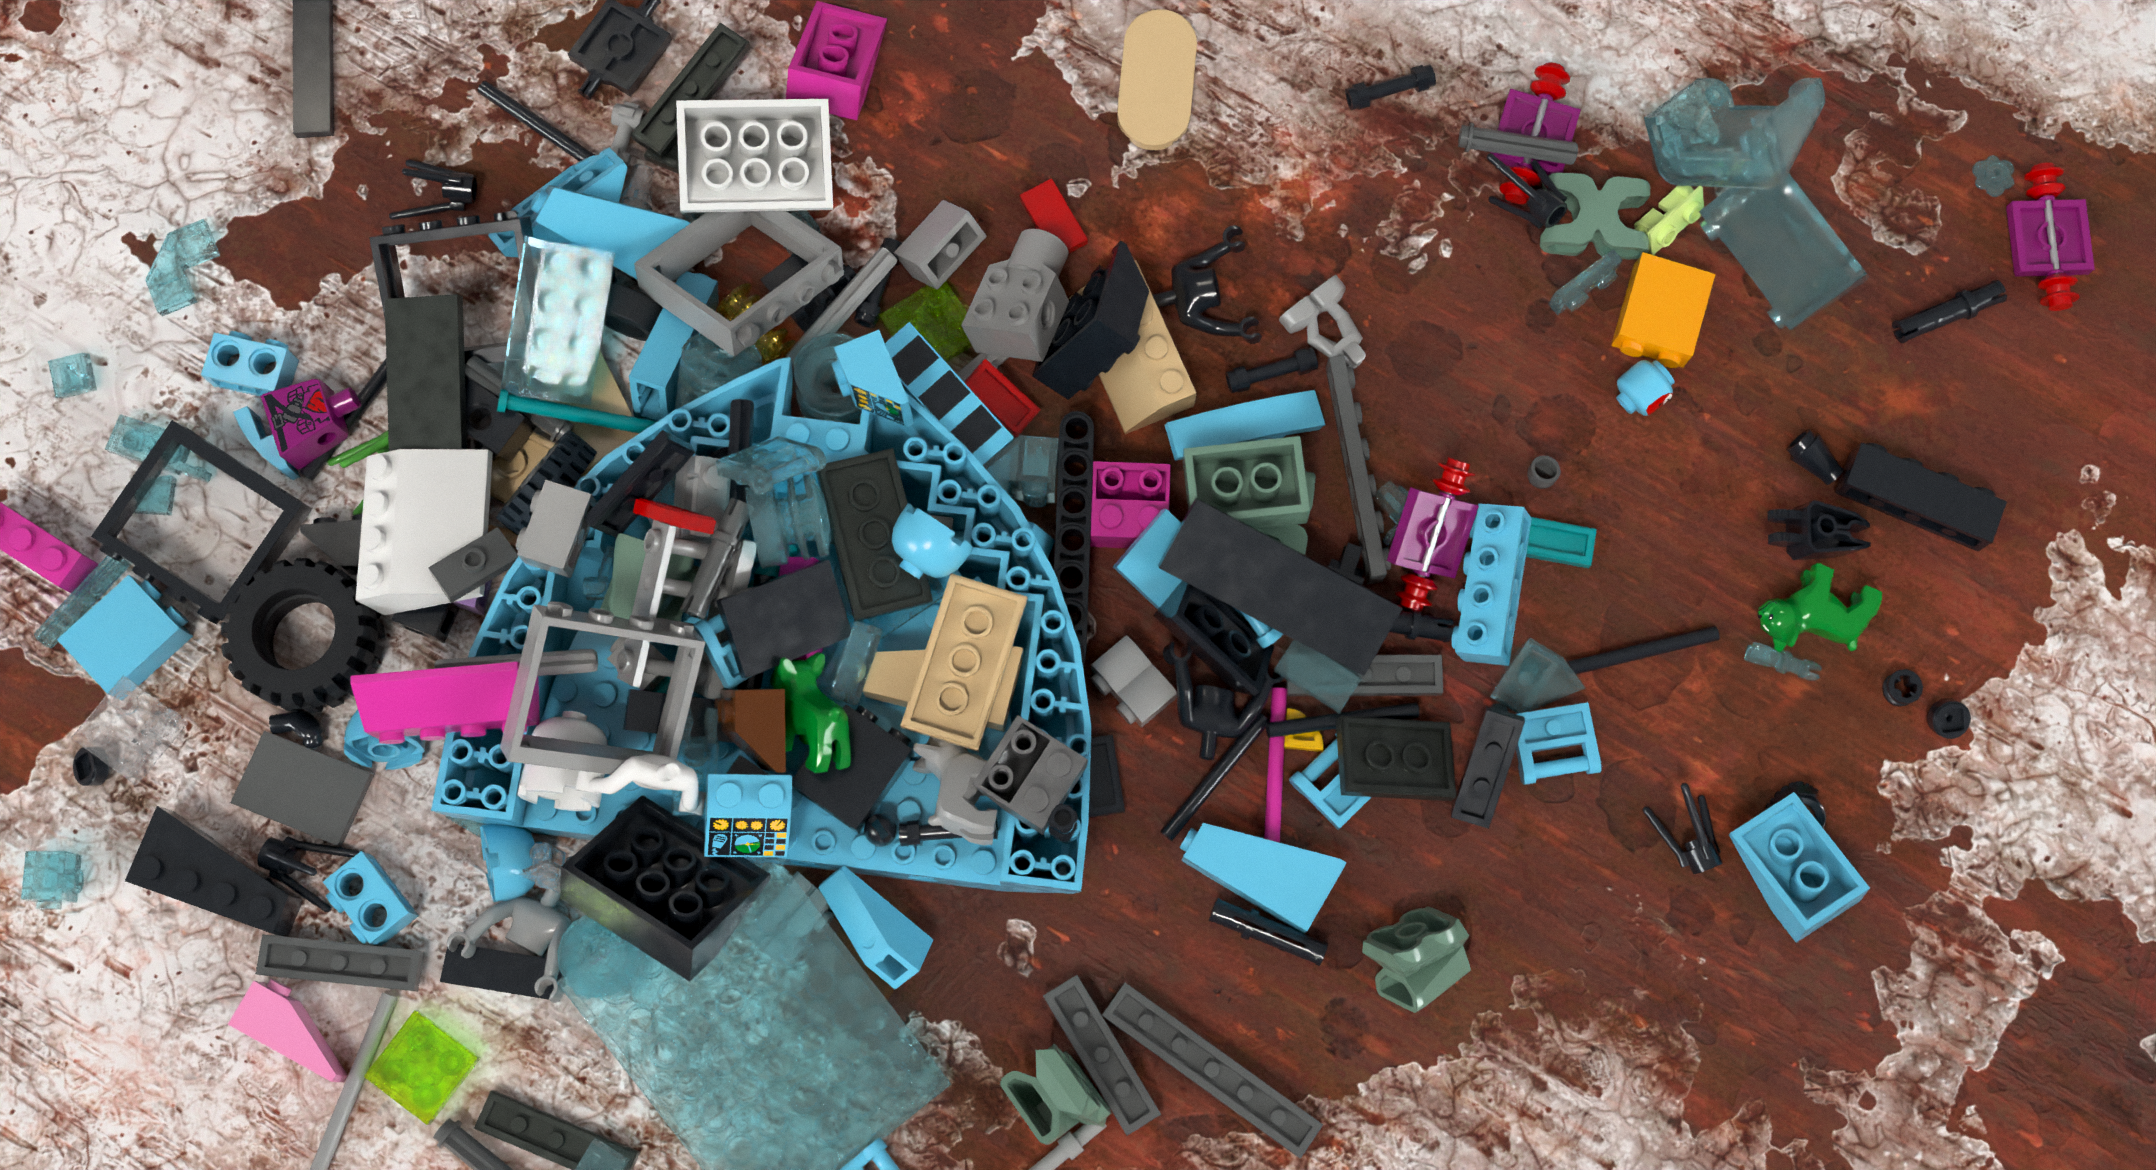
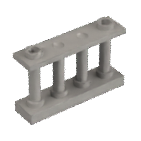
[616,519,758,699]

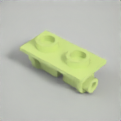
[1634,184,1704,255]

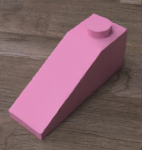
[228,978,348,1083]

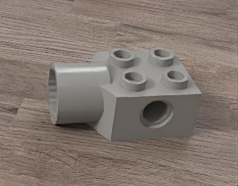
[961,229,1069,362]

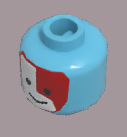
[1616,360,1675,416]

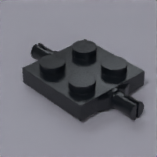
[568,0,672,100]

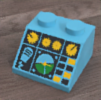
[831,330,914,427]
[704,774,792,857]

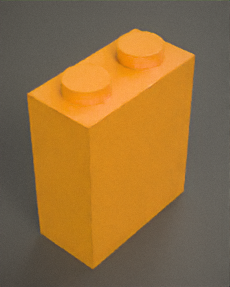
[1611,252,1715,368]

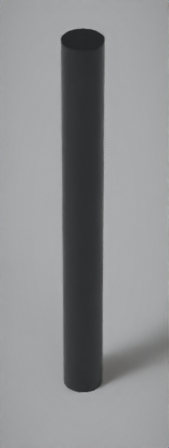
[478,81,595,162]
[300,359,387,481]
[1566,625,1720,676]
[1266,702,1419,738]
[1160,713,1270,842]

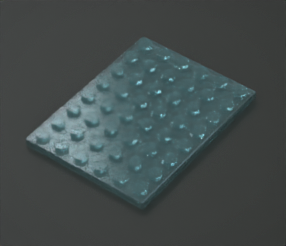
[557,857,951,1170]

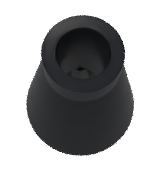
[1786,429,1844,485]

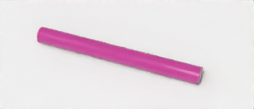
[1264,688,1287,843]

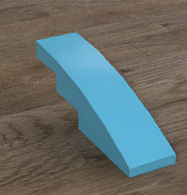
[1165,390,1325,460]

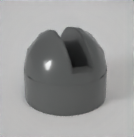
[1527,455,1561,489]

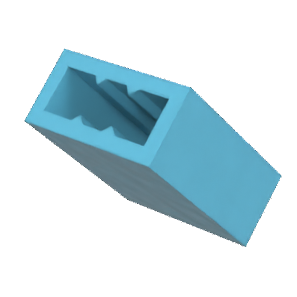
[57,575,193,701]

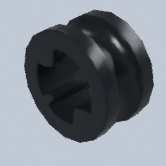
[1882,669,1923,707]

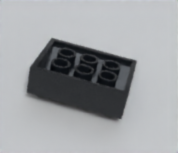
[560,795,771,982]

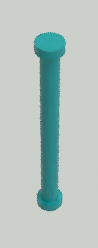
[497,389,658,433]

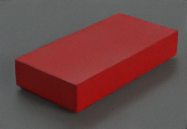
[1019,178,1088,253]
[964,359,1041,438]
[633,498,716,534]

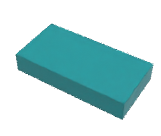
[1526,517,1597,568]

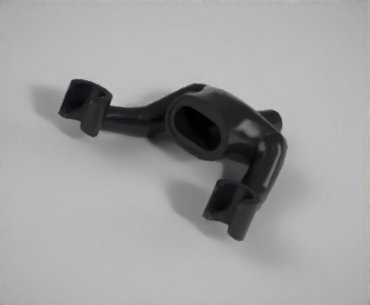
[1152,225,1262,344]
[1163,641,1285,760]

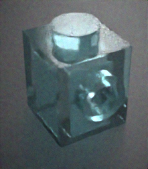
[21,851,84,910]

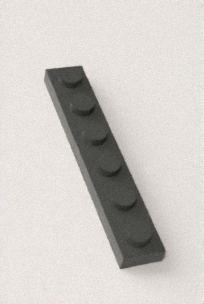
[1325,355,1391,585]
[1102,983,1323,1159]

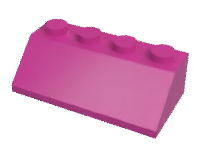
[350,662,540,744]

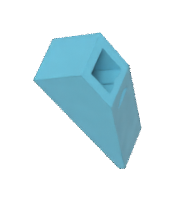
[818,865,933,989]

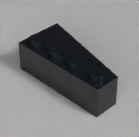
[125,806,303,937]

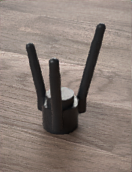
[1486,153,1567,229]
[389,159,477,220]
[1643,783,1723,874]
[257,836,364,912]

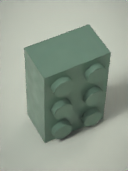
[1182,436,1310,529]

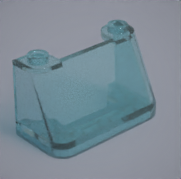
[1644,78,1825,189]
[1699,155,1870,331]

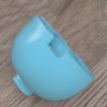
[892,503,974,579]
[344,709,426,770]
[480,824,546,902]

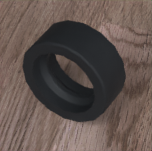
[589,282,663,341]

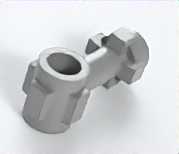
[603,101,647,166]

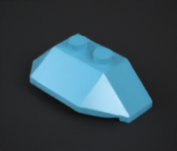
[488,147,628,261]

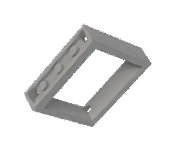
[634,211,844,357]
[500,601,706,775]

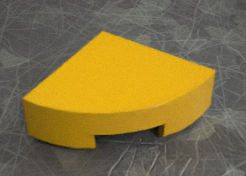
[1284,708,1323,752]

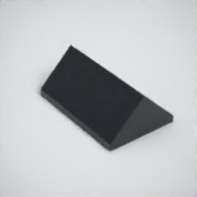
[1153,581,1274,696]

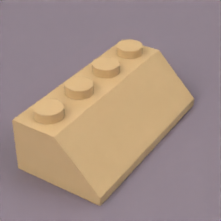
[1068,260,1196,434]

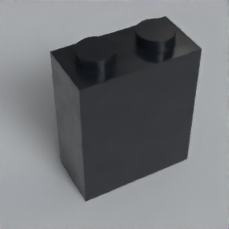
[792,704,914,834]

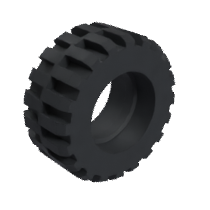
[220,558,385,713]

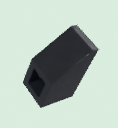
[300,514,362,575]

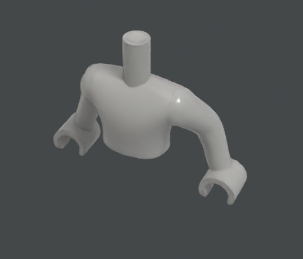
[447,879,572,1003]

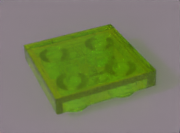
[879,281,972,362]
[364,1010,481,1125]

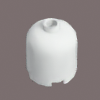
[517,711,608,811]

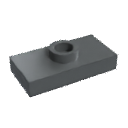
[428,527,518,603]

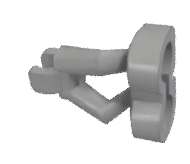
[1279,275,1366,369]

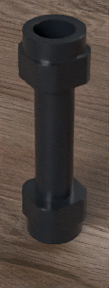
[1345,64,1436,110]
[854,238,902,329]
[1225,348,1318,394]
[1048,804,1078,843]
[899,816,998,847]

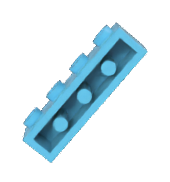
[1452,503,1532,666]

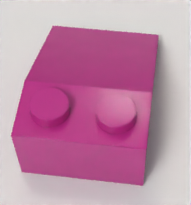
[786,1,887,120]

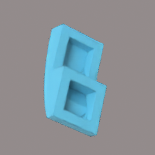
[233,406,300,480]

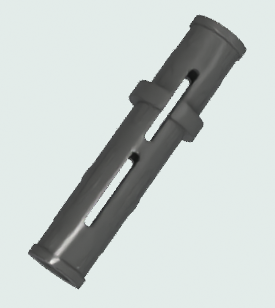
[680,498,754,620]

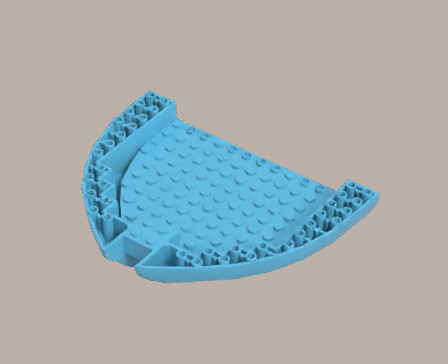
[431,357,1091,894]

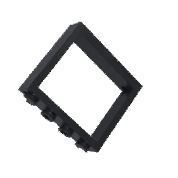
[369,210,554,364]
[91,420,313,625]

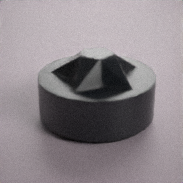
[1927,698,1971,739]
[73,747,109,786]

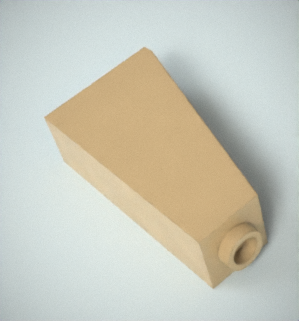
[858,646,1024,732]

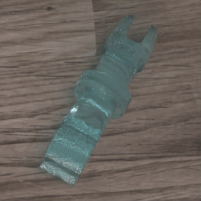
[1744,642,1822,681]

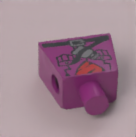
[261,379,361,470]

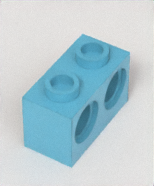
[201,331,299,397]
[323,851,419,946]

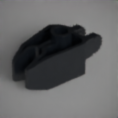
[1767,500,1871,560]

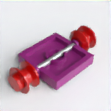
[1490,62,1581,204]
[2006,163,2095,311]
[1386,457,1479,611]

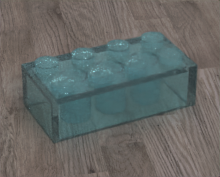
[501,236,615,405]

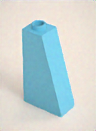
[529,185,690,279]
[629,271,719,421]
[1180,823,1347,933]

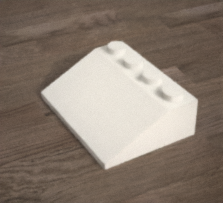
[676,99,833,213]
[356,449,493,615]

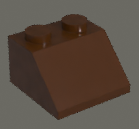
[714,689,786,773]

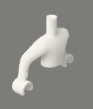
[575,754,706,816]

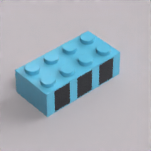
[885,322,1014,468]

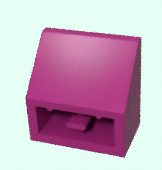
[1090,461,1170,548]

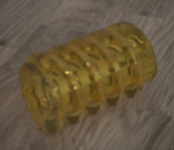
[716,283,796,368]

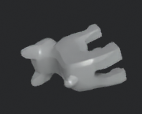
[912,737,997,846]

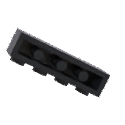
[1834,442,2007,551]

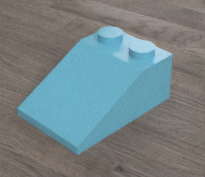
[1729,792,1870,943]

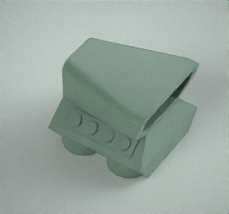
[600,533,699,621]
[1362,906,1471,1013]
[1000,1044,1112,1145]

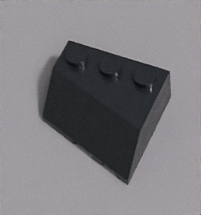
[1032,240,1149,400]

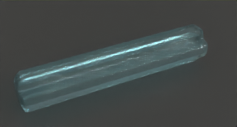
[34,556,129,648]

